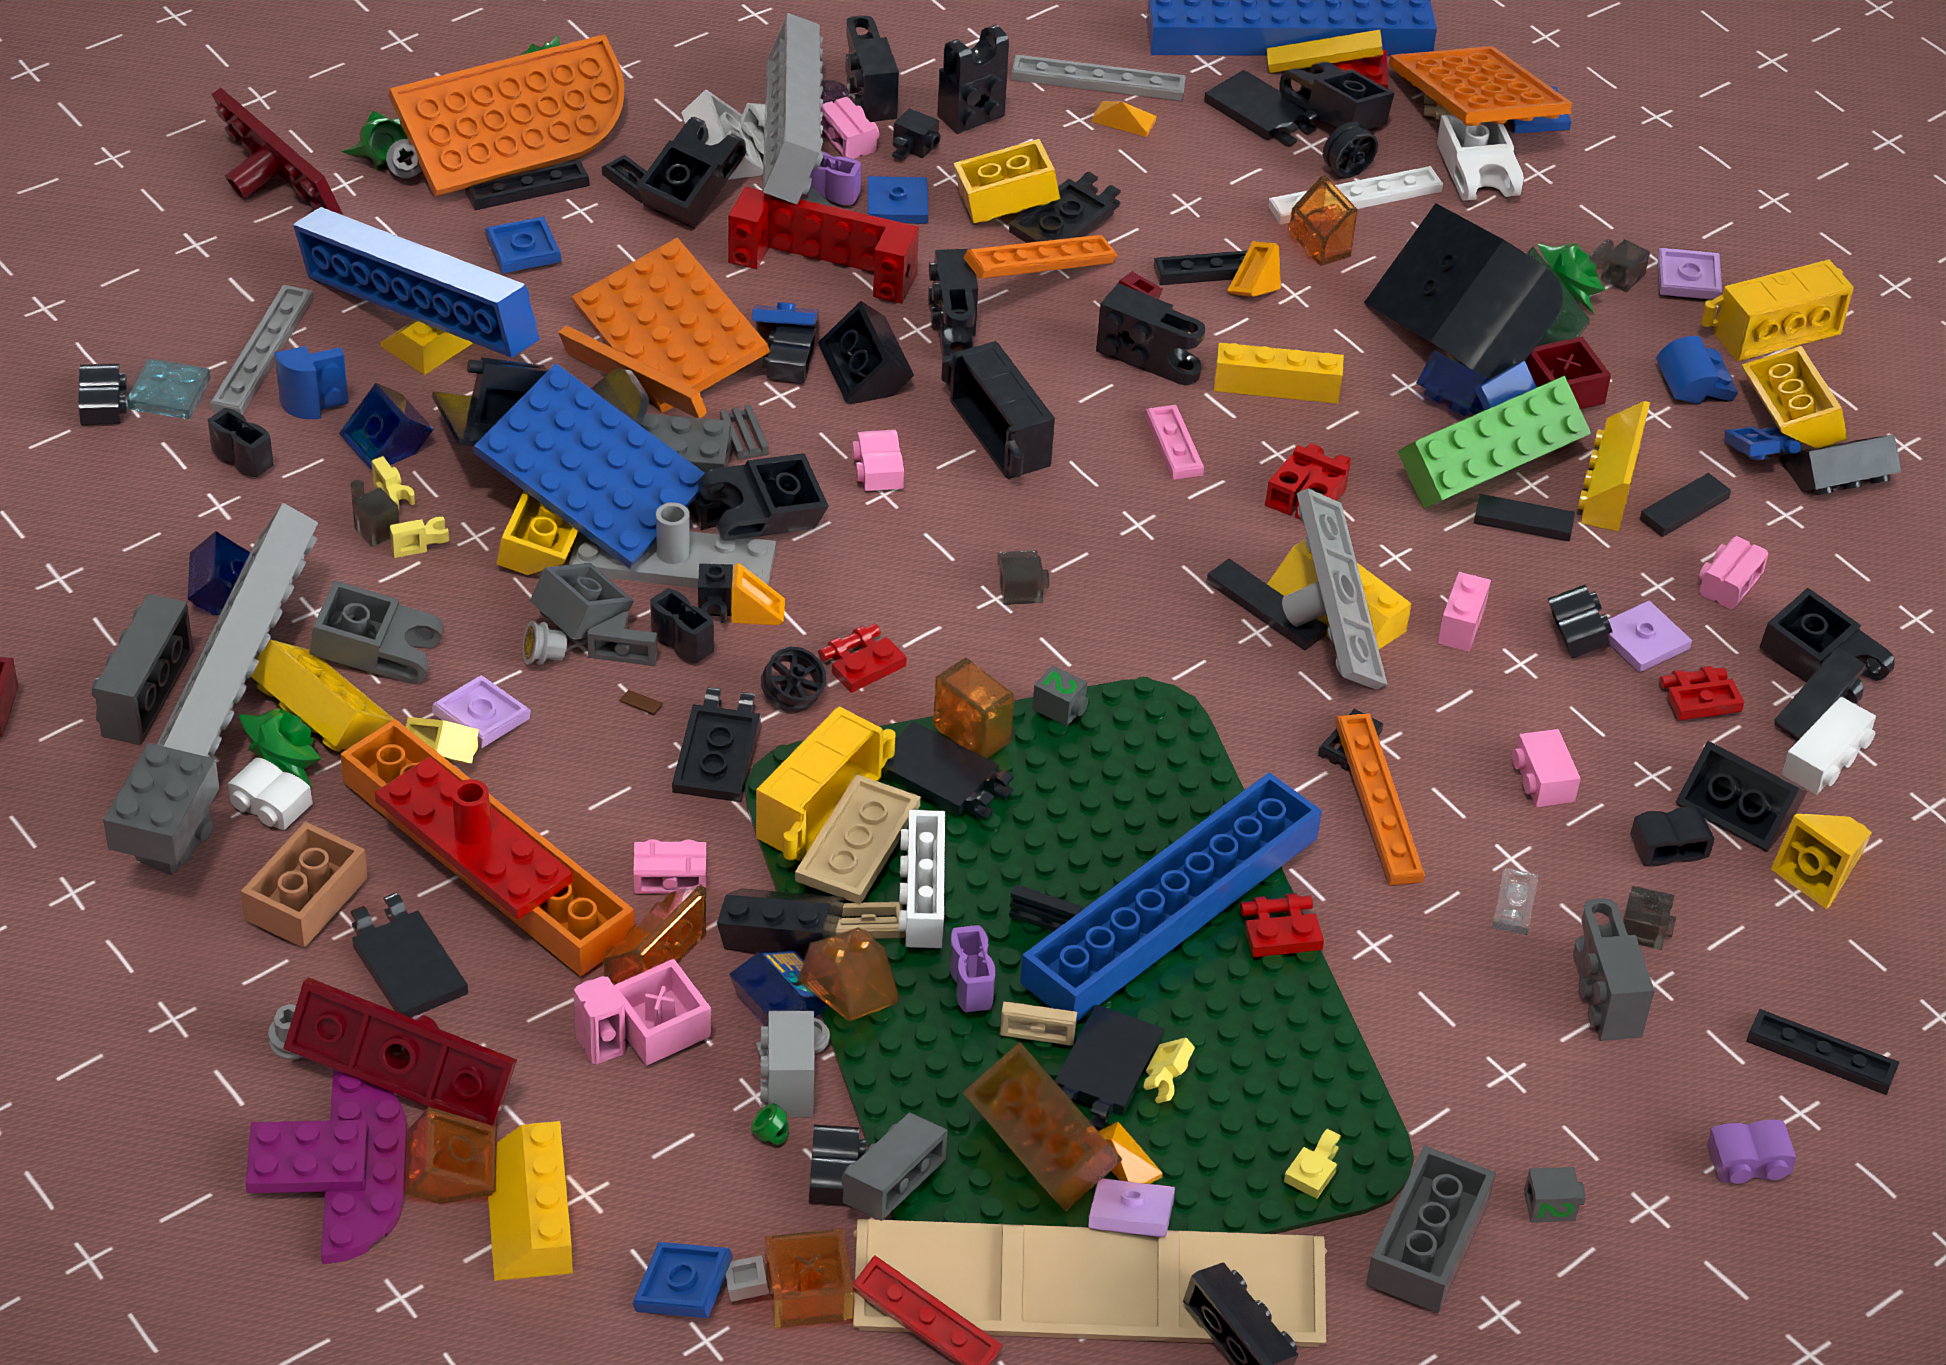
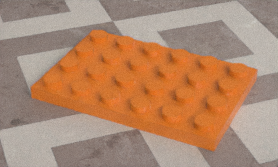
[1389,46,1572,126]
[571,237,770,413]

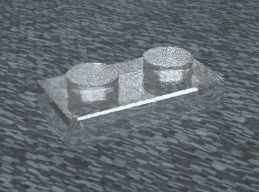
[1492,867,1539,936]

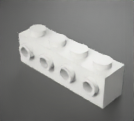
[899,810,945,948]

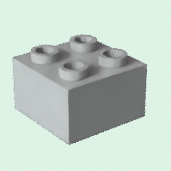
[760,1011,814,1117]

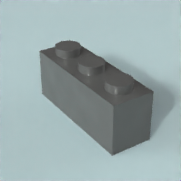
[842,1112,947,1221]

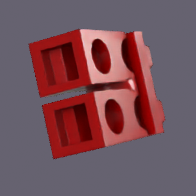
[1265,443,1351,520]

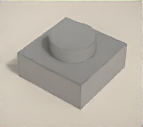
[725,1255,769,1302]

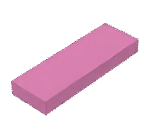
[1145,405,1204,480]

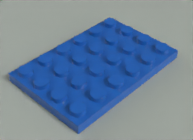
[473,363,704,569]

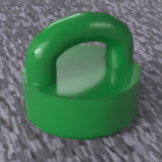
[751,1103,789,1145]

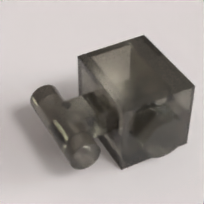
[1589,239,1650,293]
[351,480,399,548]
[997,550,1050,605]
[1623,885,1676,950]

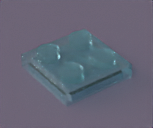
[127,359,210,419]

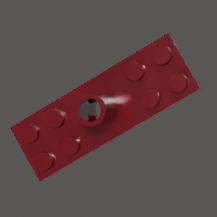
[211,87,343,215]
[283,977,517,1131]

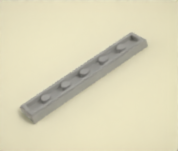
[1011,55,1186,101]
[210,285,313,415]

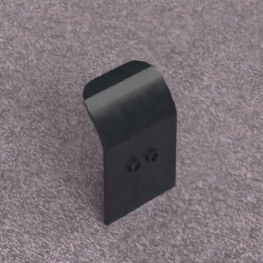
[1364,203,1563,378]
[432,357,649,446]

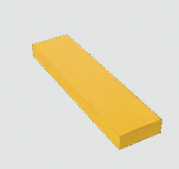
[1267,30,1383,73]

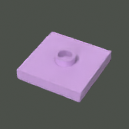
[1658,248,1722,299]
[1607,600,1692,673]
[432,675,531,748]
[1088,1178,1175,1237]

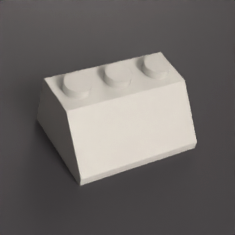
[682,89,763,179]

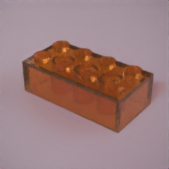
[963,1042,1123,1211]

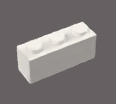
[1782,697,1876,795]

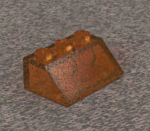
[603,884,706,985]

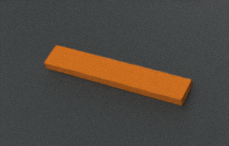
[963,235,1118,279]
[558,325,707,418]
[1335,713,1425,886]

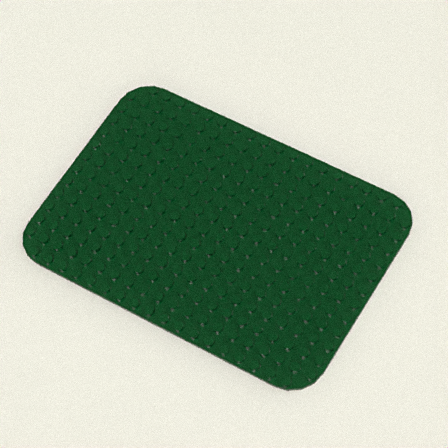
[745,677,1414,1234]

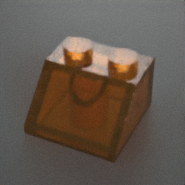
[1288,175,1358,266]
[797,927,899,1021]
[405,1107,497,1204]

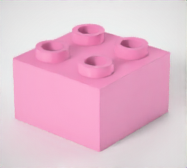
[614,959,711,1066]

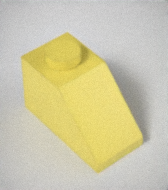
[406,717,479,764]

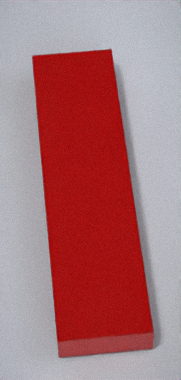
[851,1255,1003,1365]

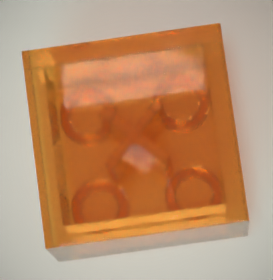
[933,657,1014,758]
[765,1228,854,1328]

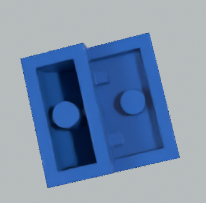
[1656,336,1739,404]
[274,346,348,419]

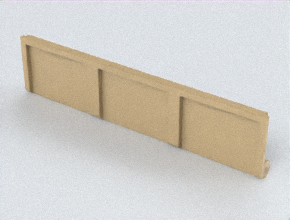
[853,1219,1327,1347]

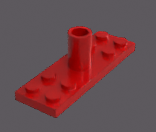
[375,756,573,920]

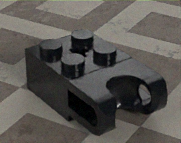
[845,15,899,122]
[937,24,1009,134]
[1279,61,1395,130]
[637,116,746,228]
[928,249,978,358]
[1096,283,1205,385]
[698,453,829,540]
[1759,588,1895,704]

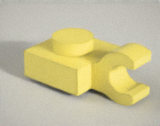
[371,456,415,511]
[390,517,449,558]
[1144,1037,1195,1103]
[1284,1129,1341,1199]

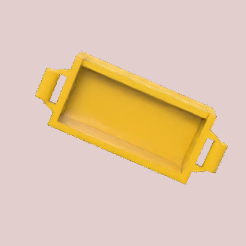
[1701,259,1854,361]
[756,706,895,861]

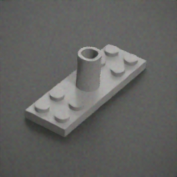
[1282,488,1388,690]
[569,503,776,588]

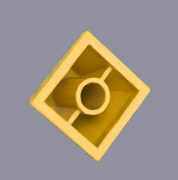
[1771,814,1872,909]

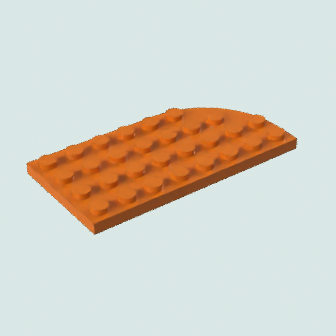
[388,34,624,197]

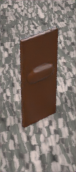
[619,690,663,715]

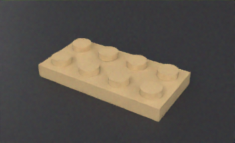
[795,774,921,905]

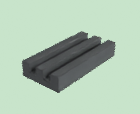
[720,405,768,460]

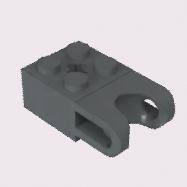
[310,580,444,684]
[1573,898,1655,1041]

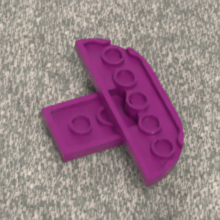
[246,1070,407,1264]

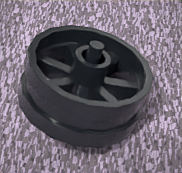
[1322,122,1378,178]
[761,646,826,713]

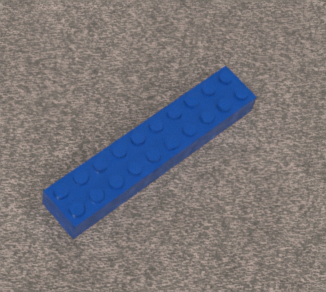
[1146,0,1437,56]
[293,207,540,358]
[1020,772,1322,1022]

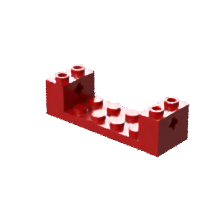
[728,186,919,304]

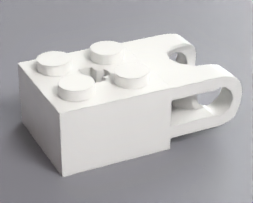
[1437,115,1524,201]

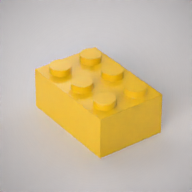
[954,139,1060,223]

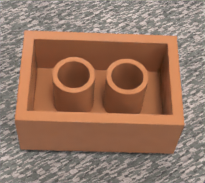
[241,821,368,948]

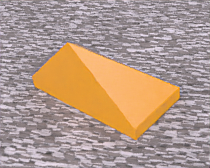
[1092,101,1157,137]
[1227,241,1281,297]
[731,563,785,625]
[1087,1122,1162,1184]

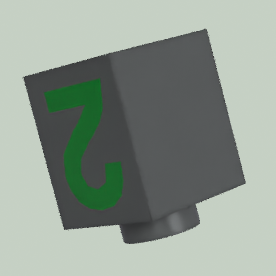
[1032,665,1088,726]
[1524,1167,1585,1223]

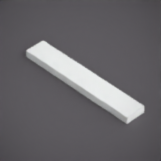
[1268,166,1443,224]

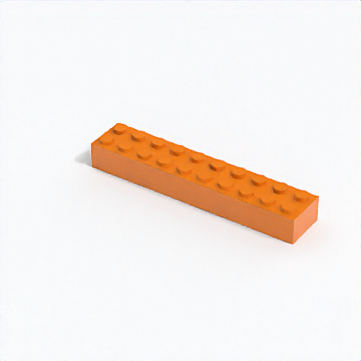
[340,718,635,977]

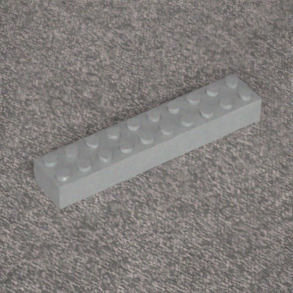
[763,13,823,204]
[156,502,318,757]

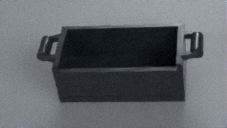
[941,341,1055,479]

